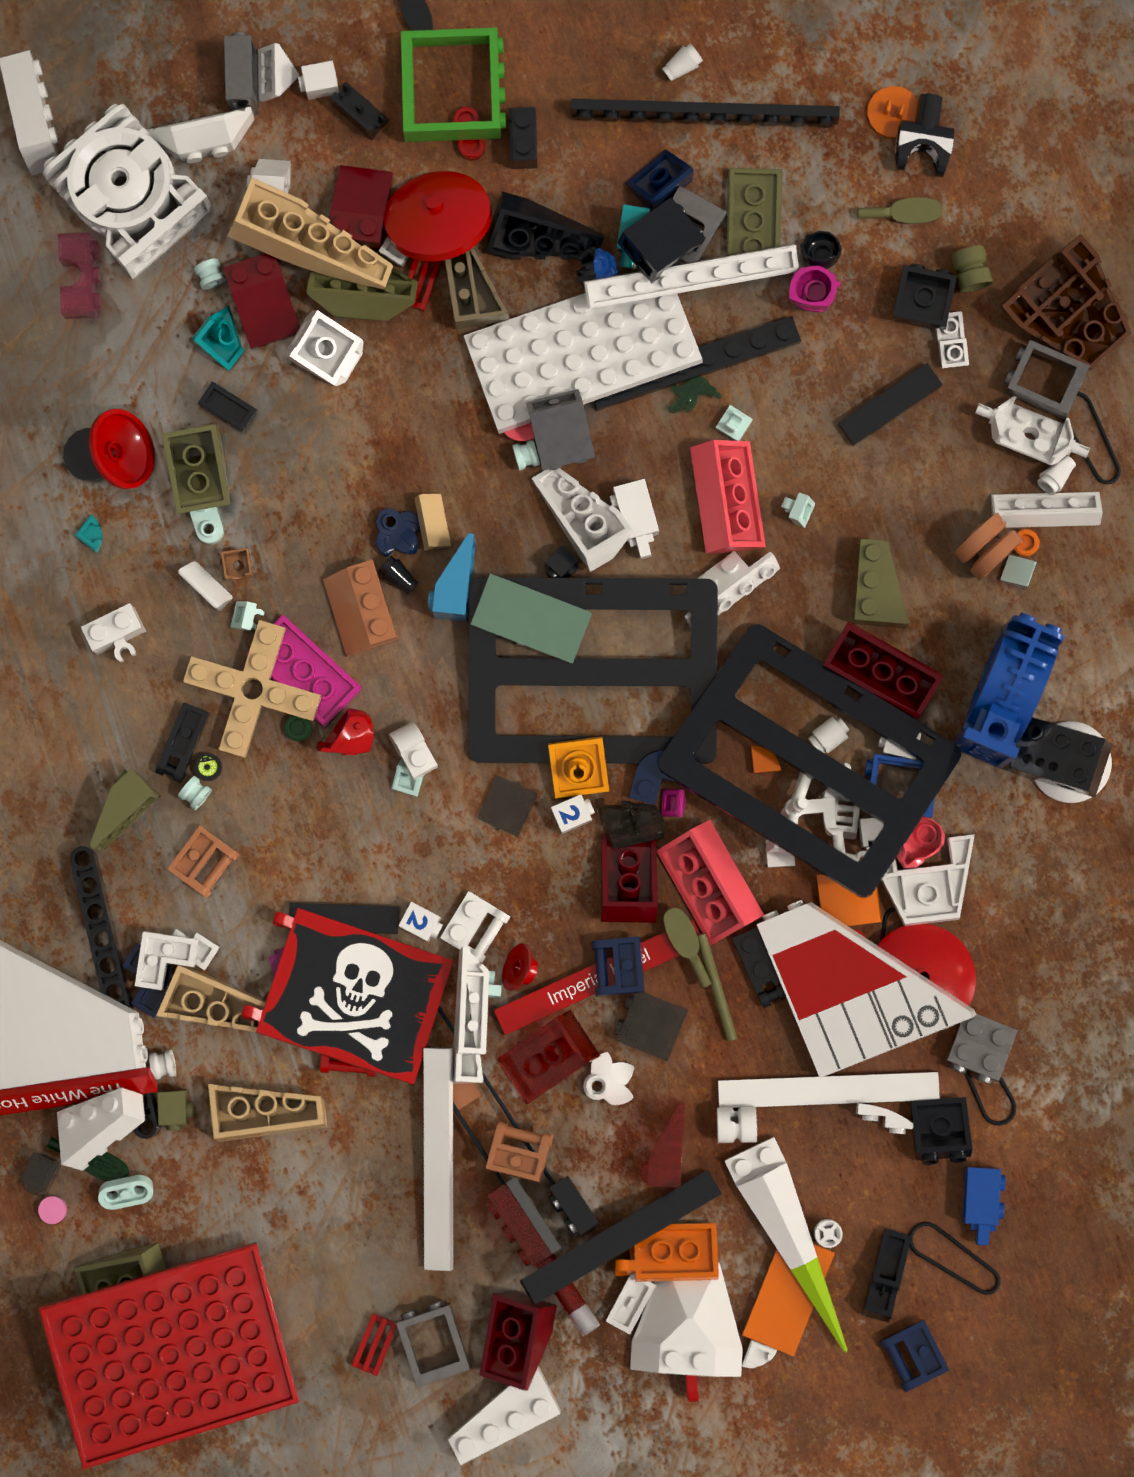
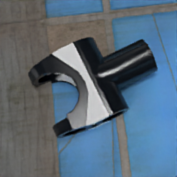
[895,93,954,177]

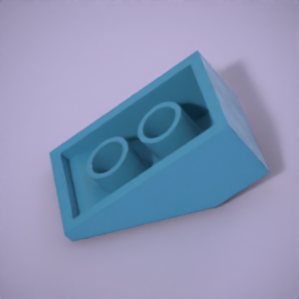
[428,533,476,622]

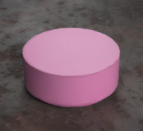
[38,1196,67,1224]

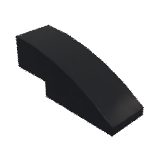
[861,1229,912,1322]

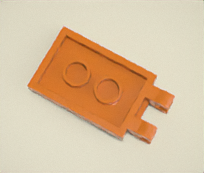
[615,1223,719,1282]

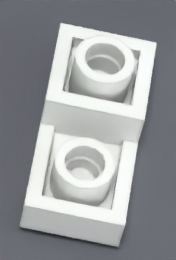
[935,311,969,368]
[856,1103,913,1134]

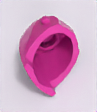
[789,266,841,313]

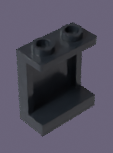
[617,197,706,284]

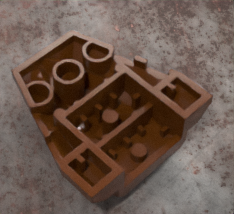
[1000,234,1131,370]

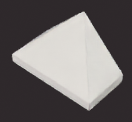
[258,43,300,102]

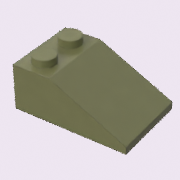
[162,424,231,514]
[89,768,161,853]
[74,1243,167,1294]

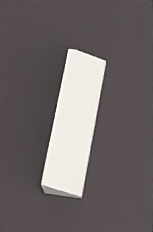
[991,492,1103,528]

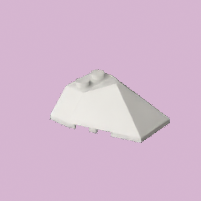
[630,1262,743,1377]

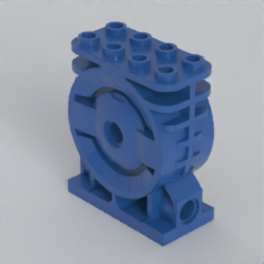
[953,613,1065,768]

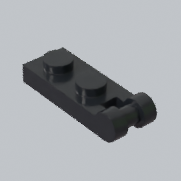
[155,702,210,783]
[732,927,787,1009]

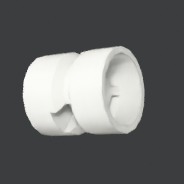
[716,1107,757,1143]

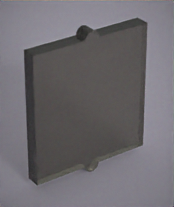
[477,775,538,837]

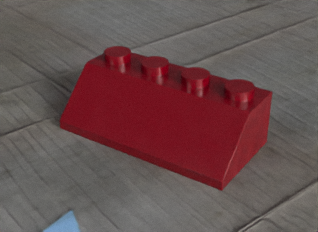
[823,621,945,719]

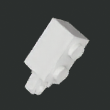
[609,479,659,559]

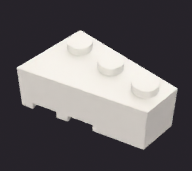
[57,1088,145,1171]

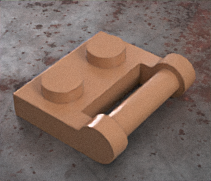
[167,825,240,898]
[485,1121,553,1183]

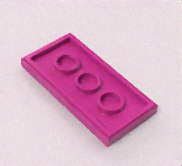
[246,615,362,728]

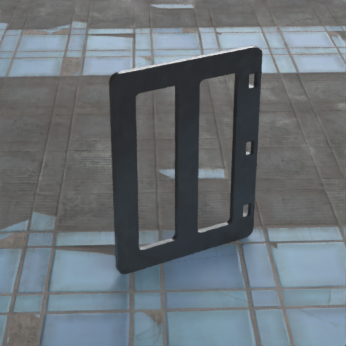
[469,577,718,764]
[658,624,961,898]

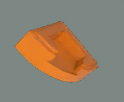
[751,746,781,774]

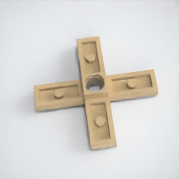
[183,620,322,758]

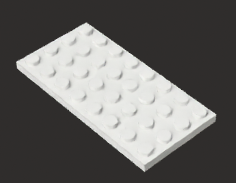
[463,293,703,434]

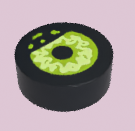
[194,753,223,781]

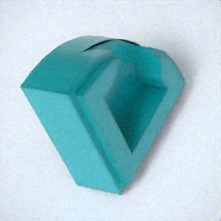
[74,515,103,553]

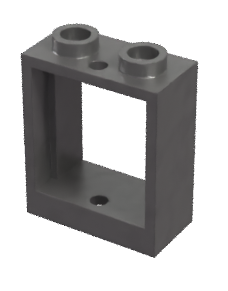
[224,32,258,114]
[1004,340,1090,420]
[396,1301,471,1387]

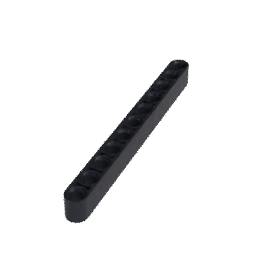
[70,846,161,1139]

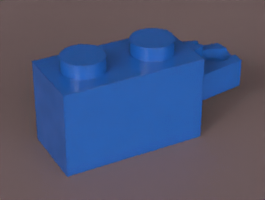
[962,1166,1006,1246]

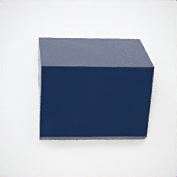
[625,149,694,211]

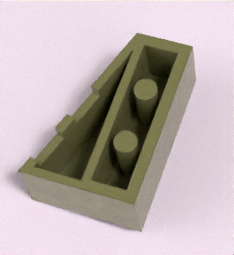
[852,539,909,628]

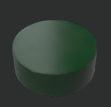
[284,716,312,742]

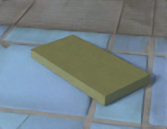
[726,168,782,276]

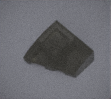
[596,798,665,849]

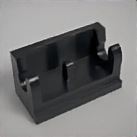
[330,82,389,140]

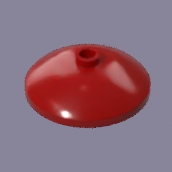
[89,409,155,489]

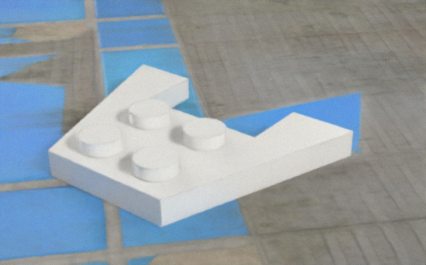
[866,834,975,926]

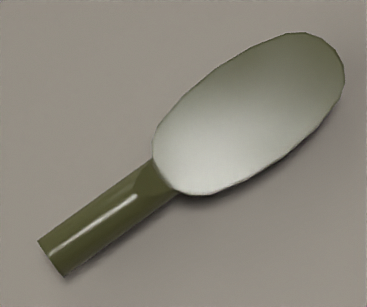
[858,197,942,224]
[664,908,712,989]

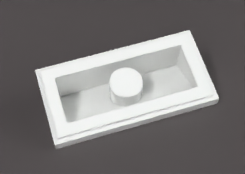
[178,562,233,611]

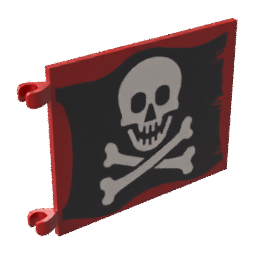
[241,908,453,1085]

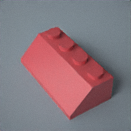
[690,440,766,554]
[656,820,764,946]

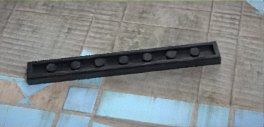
[520,1170,722,1305]

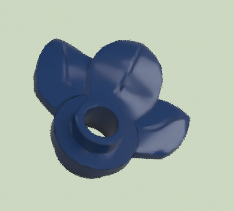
[376,509,421,557]

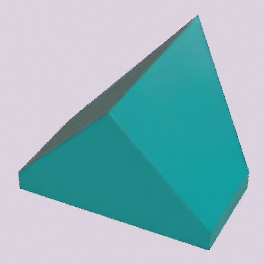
[192,306,245,371]

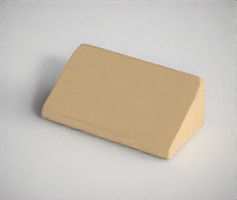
[414,494,451,551]

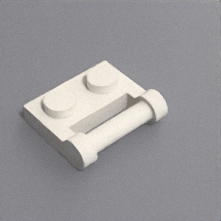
[440,891,510,963]

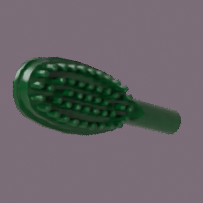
[47,1137,129,1181]

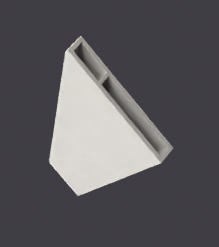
[0,940,148,1090]

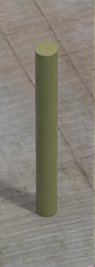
[697,933,737,1041]

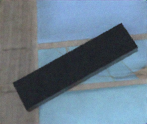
[838,363,943,446]
[288,903,399,934]

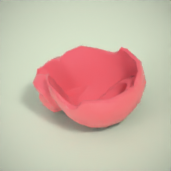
[896,817,945,869]

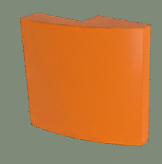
[817,874,882,926]

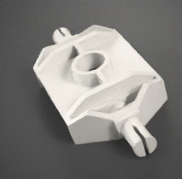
[975,396,1090,465]

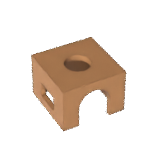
[221,548,254,581]

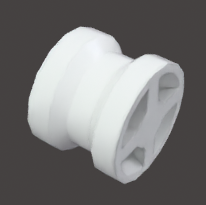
[149,1049,177,1080]
[813,1219,843,1248]

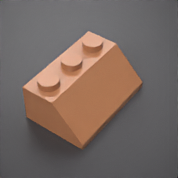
[323,559,399,657]

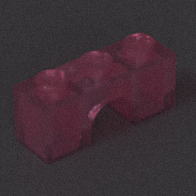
[58,232,101,319]

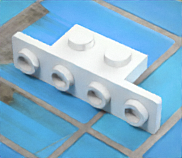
[685,551,780,628]

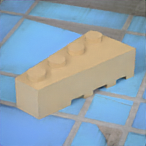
[156,965,266,1032]

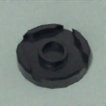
[63,428,104,482]

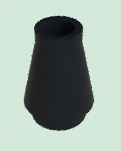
[378,555,418,594]

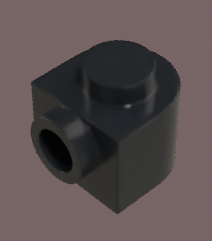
[544,545,579,578]

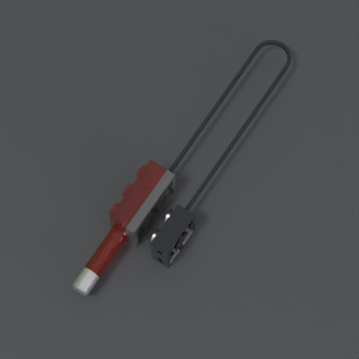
[422,1006,600,1336]

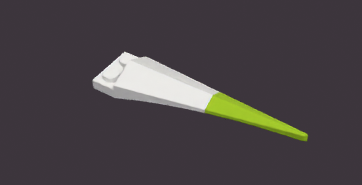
[724,1136,847,1353]

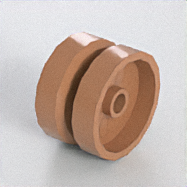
[953,512,1023,581]

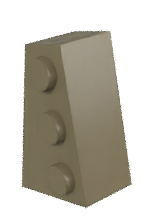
[445,248,509,329]

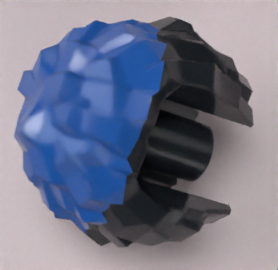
[576,247,618,288]

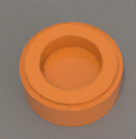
[1013,529,1040,557]

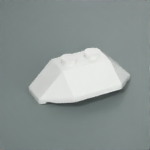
[147,106,254,163]

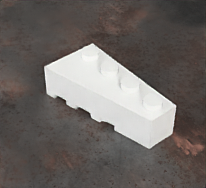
[0,50,59,176]
[448,1365,561,1465]

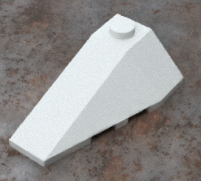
[532,468,633,572]

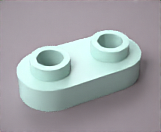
[190,507,224,545]
[98,1175,153,1210]

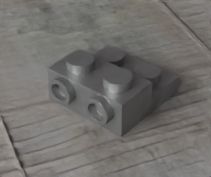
[946,1014,1018,1085]

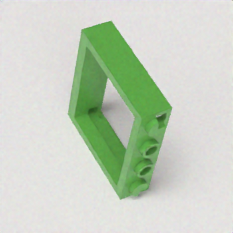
[401,28,506,142]

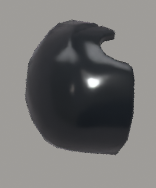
[800,231,842,269]

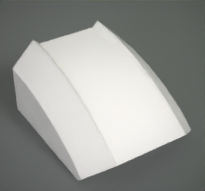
[285,310,363,386]

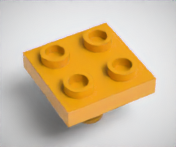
[548,736,609,798]

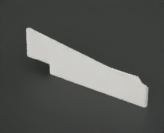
[453,946,489,1084]

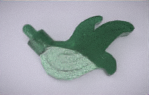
[668,376,722,413]

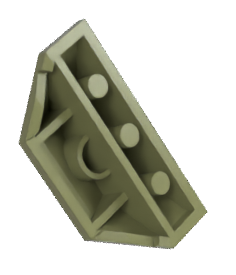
[307,268,418,321]

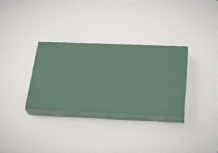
[471,573,592,664]

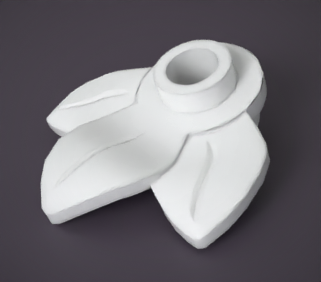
[583,1052,634,1105]

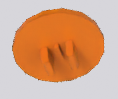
[867,86,918,139]

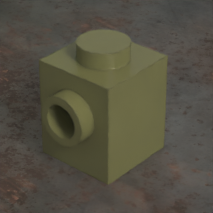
[157,1090,194,1131]

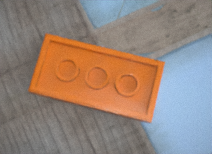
[742,1244,835,1357]

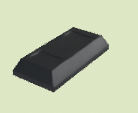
[197,381,257,432]

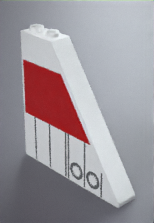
[757,900,976,1078]

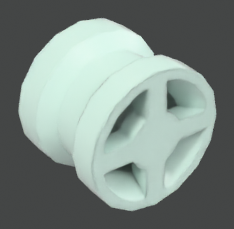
[194,258,227,290]
[512,439,540,471]
[178,776,212,810]

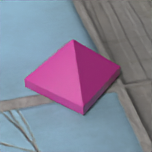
[661,789,686,817]

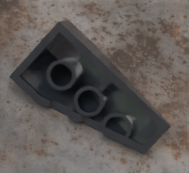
[485,191,604,260]

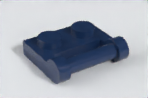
[591,936,645,997]
[879,1319,949,1392]

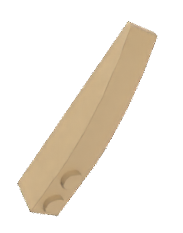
[227,178,393,290]

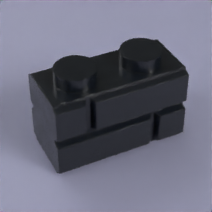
[509,107,538,169]

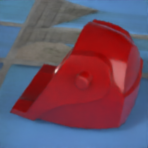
[316,709,374,755]

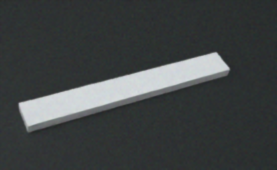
[583,244,799,309]
[424,1048,453,1271]
[718,1072,940,1108]

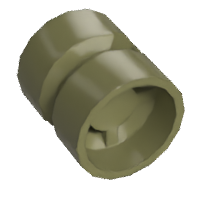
[950,245,994,293]

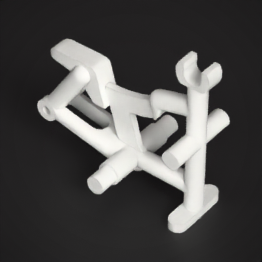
[766,763,867,861]

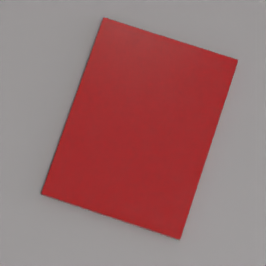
[38,1242,299,1470]

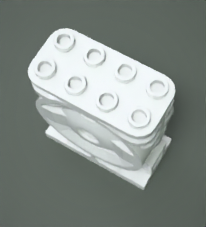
[43,104,213,279]

